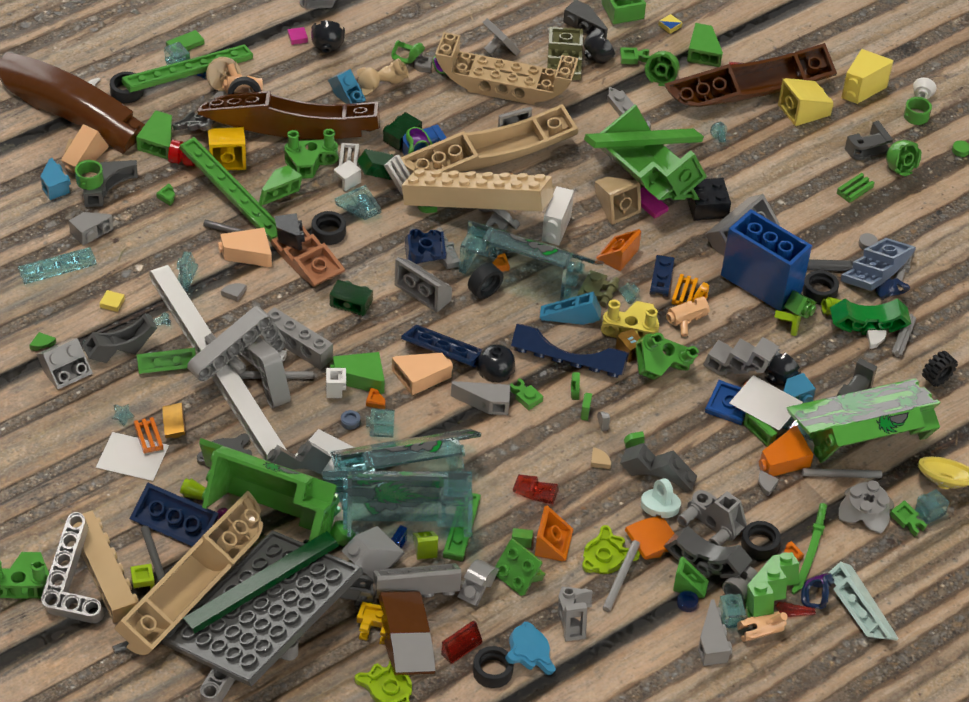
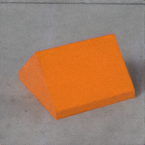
[596,229,641,271]
[535,505,573,561]

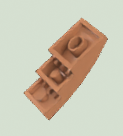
[271,225,345,287]

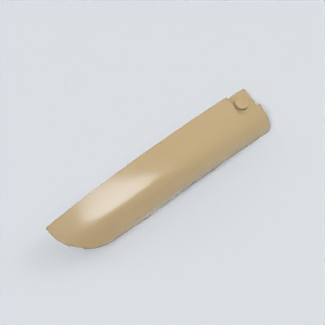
[114,491,263,655]

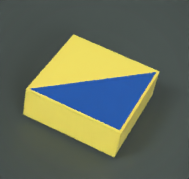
[658,14,682,34]

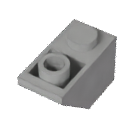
[69,212,113,245]

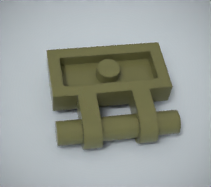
[577,270,620,307]

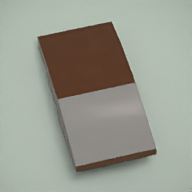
[378,591,436,675]

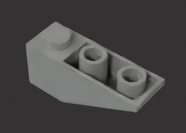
[451,381,510,415]
[698,599,732,666]

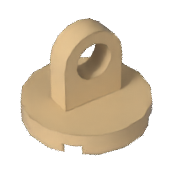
[206,57,241,91]

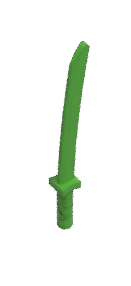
[791,503,827,594]

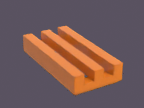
[134,417,163,453]

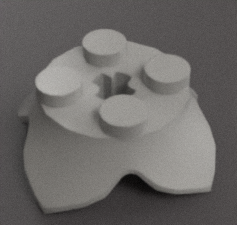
[838,480,894,533]

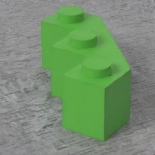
[747,552,799,617]

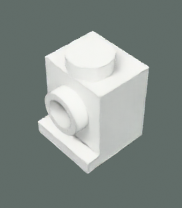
[326,368,346,398]

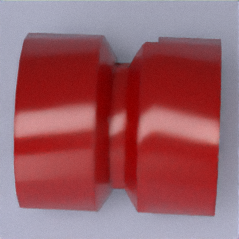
[168,140,195,167]

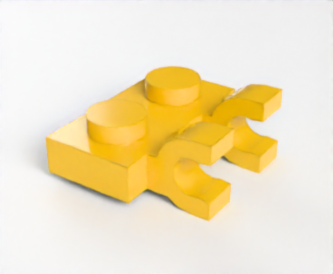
[357,602,386,645]

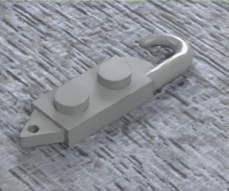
[607,87,651,128]

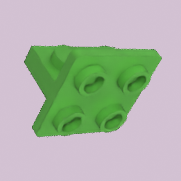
[495,539,546,596]

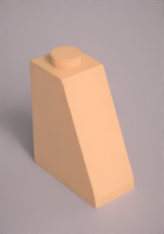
[61,124,109,173]
[218,228,272,267]
[392,353,453,395]

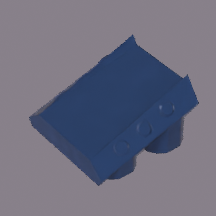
[404,229,446,264]

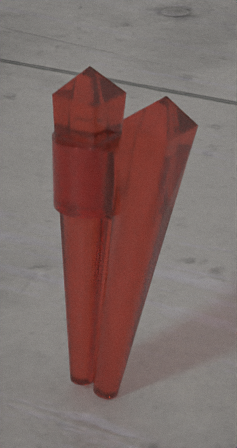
[776,602,816,617]

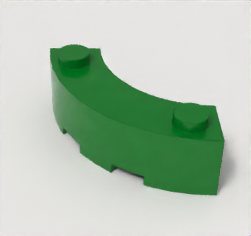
[830,299,912,335]

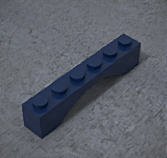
[511,323,629,378]

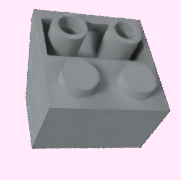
[36,338,93,390]

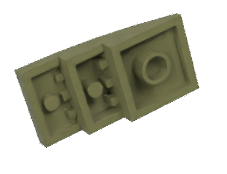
[547,27,583,80]

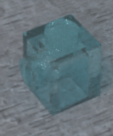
[164,42,190,65]
[366,409,395,438]
[915,489,949,525]
[718,594,746,628]

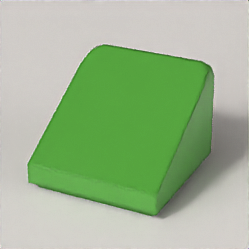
[512,528,533,548]

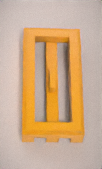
[671,274,698,305]

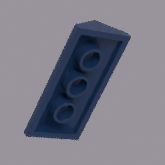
[401,324,483,368]
[129,482,219,547]

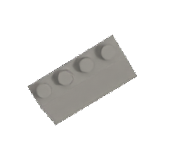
[705,194,780,256]
[373,563,461,598]

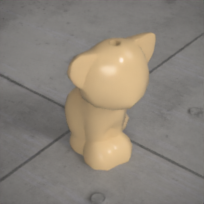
[357,58,409,96]

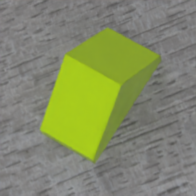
[413,531,438,560]

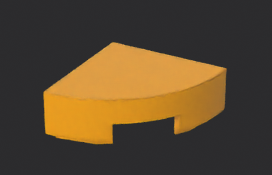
[692,282,709,303]

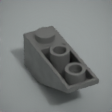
[563,0,608,40]

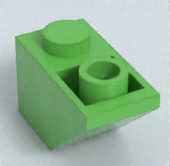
[784,290,817,319]

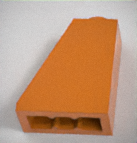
[759,426,814,476]

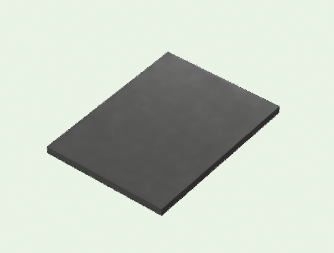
[161,530,364,687]

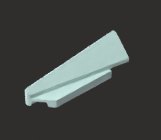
[828,562,899,641]

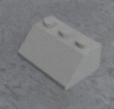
[394,257,452,312]

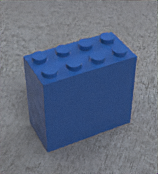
[721,209,812,311]

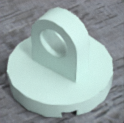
[641,478,681,518]

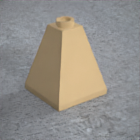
[595,177,641,225]

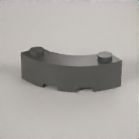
[664,526,752,578]

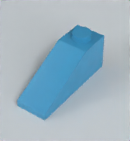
[540,291,602,325]

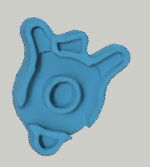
[505,622,556,675]

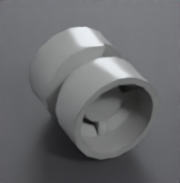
[722,565,758,603]

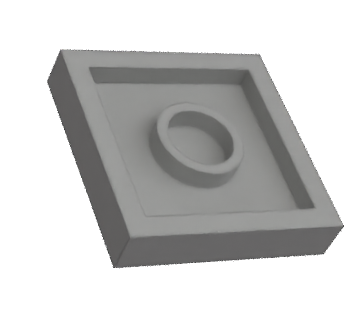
[483,18,521,56]

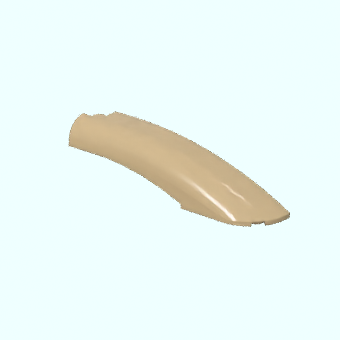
[400,104,578,172]

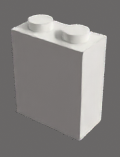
[542,186,574,246]

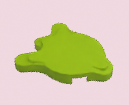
[582,525,640,574]
[354,661,412,702]

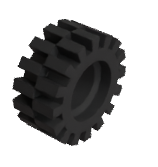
[922,351,958,387]

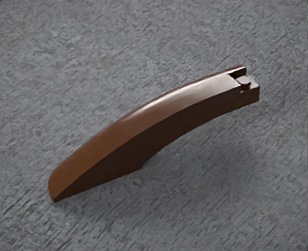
[664,43,837,107]

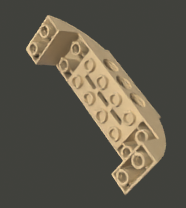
[435,32,579,105]

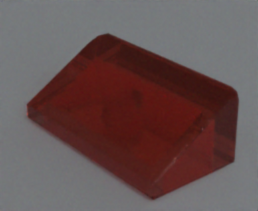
[441,621,482,664]

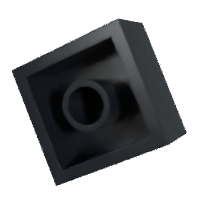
[687,178,731,221]

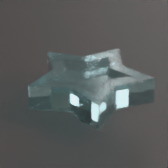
[112,404,135,426]

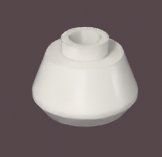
[913,78,937,99]

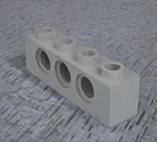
[267,307,333,370]

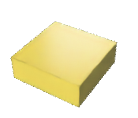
[100,290,125,312]

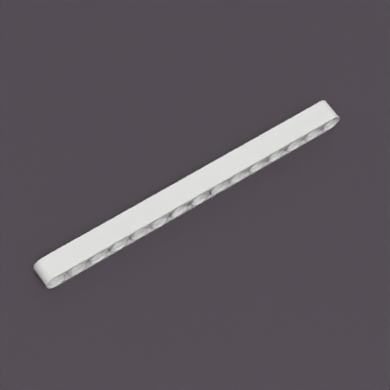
[149,265,286,460]

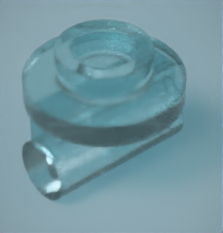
[710,122,727,142]
[619,282,640,304]

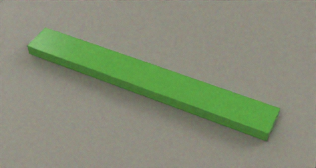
[122,44,253,92]
[584,128,704,148]
[180,137,278,242]

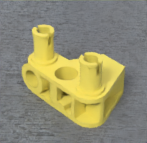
[601,300,659,338]

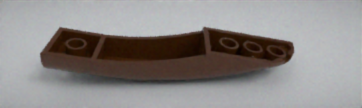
[0,52,145,154]
[197,91,380,139]

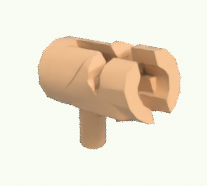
[222,63,263,94]
[666,296,710,337]
[737,611,788,642]

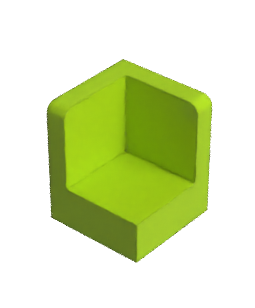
[130,563,155,590]

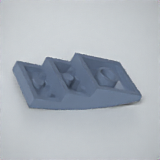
[841,238,916,291]

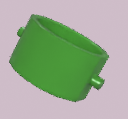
[904,97,932,125]
[75,160,104,190]

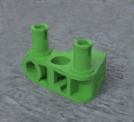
[284,129,339,179]
[636,332,699,380]
[0,552,49,599]

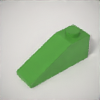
[259,165,303,206]

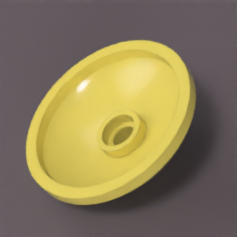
[918,457,969,489]

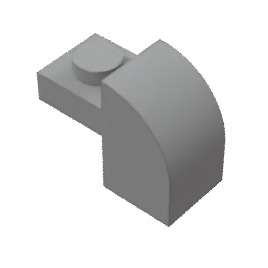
[457,559,499,606]

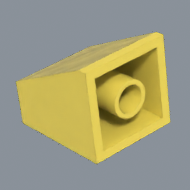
[841,49,894,104]
[778,78,833,126]

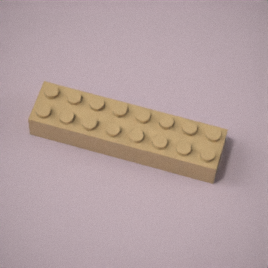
[402,169,553,211]

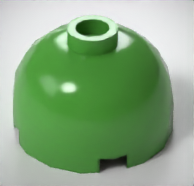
[644,51,680,86]
[886,140,922,176]

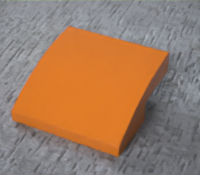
[625,516,675,559]

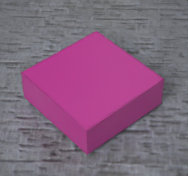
[288,27,308,45]

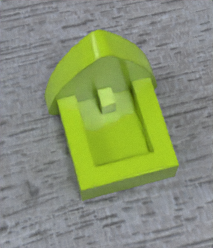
[775,310,801,336]

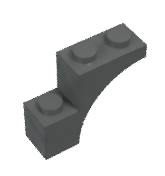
[83,160,138,207]
[82,313,157,363]
[266,440,332,474]
[620,443,697,492]

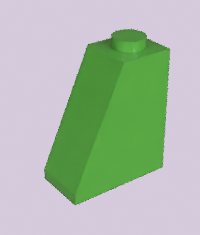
[687,23,723,67]
[136,110,173,159]
[330,352,385,394]

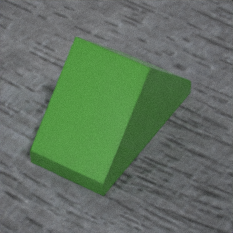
[673,557,709,598]

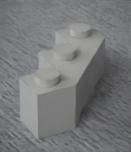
[703,337,779,375]

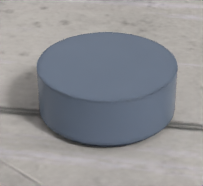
[341,410,360,430]

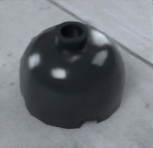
[311,20,345,53]
[584,28,615,63]
[477,344,515,382]
[764,349,801,385]

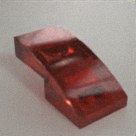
[513,474,559,504]

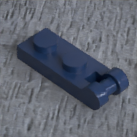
[650,255,675,297]

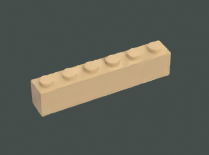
[73,510,139,623]

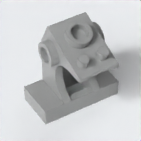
[558,586,592,642]

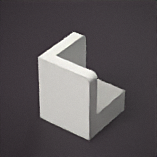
[334,160,361,191]

